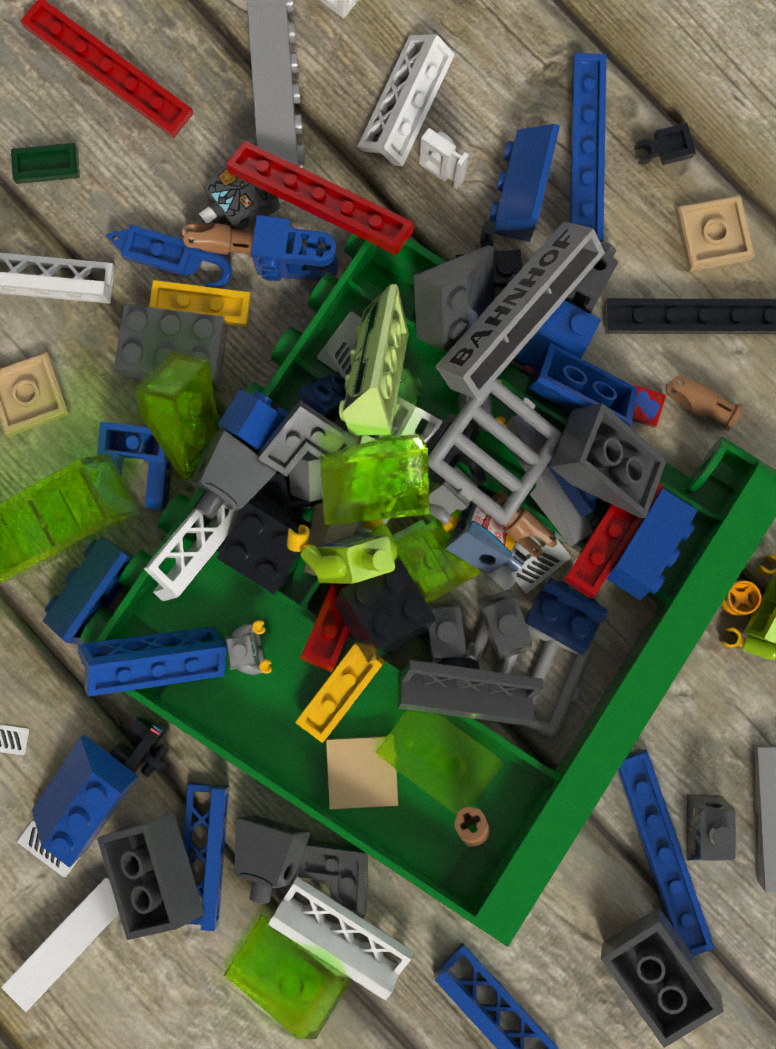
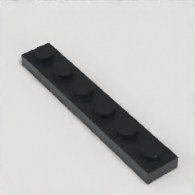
[605,298,776,335]

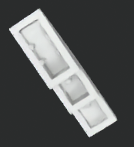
[1,878,119,1012]

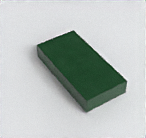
[11,143,80,184]

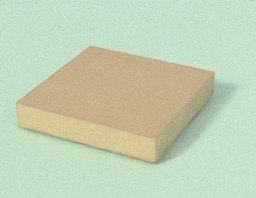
[675,195,755,272]
[0,352,70,437]
[326,735,398,809]

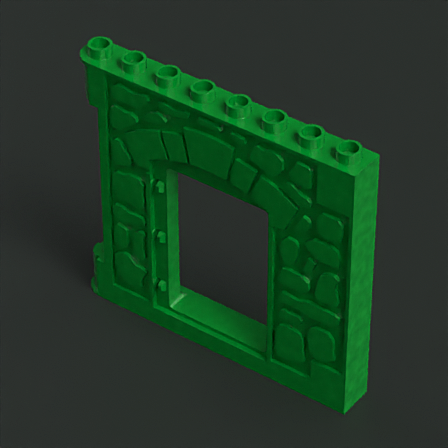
[80,233,776,947]

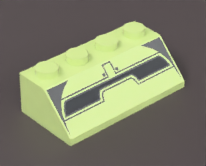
[339,284,409,436]

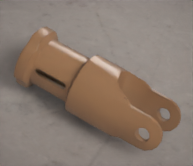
[182,223,255,258]
[666,375,743,431]
[483,489,557,557]
[454,806,491,847]

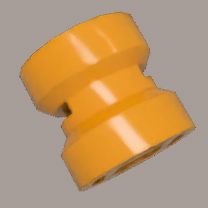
[721,581,762,616]

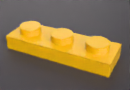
[149,280,252,327]
[295,642,385,743]

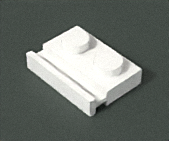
[419,128,469,190]

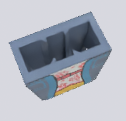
[445,501,526,574]

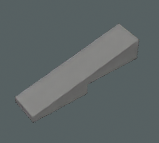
[506,415,593,547]
[754,745,776,892]

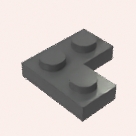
[257,400,357,477]
[298,840,369,919]

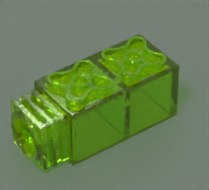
[0,454,140,584]

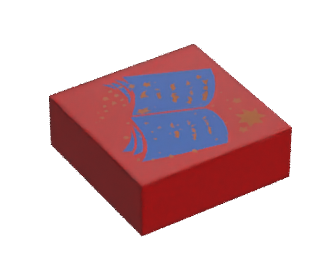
[632,385,666,428]

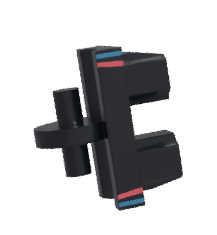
[110,716,169,777]

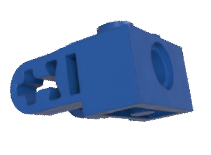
[251,215,338,281]
[96,422,176,511]

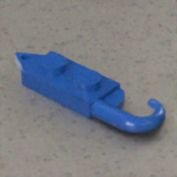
[106,225,232,288]

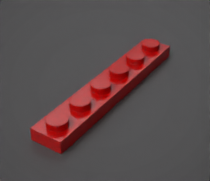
[20,0,193,138]
[226,140,414,255]

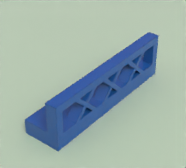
[78,626,227,697]
[183,783,229,931]
[433,943,559,1049]

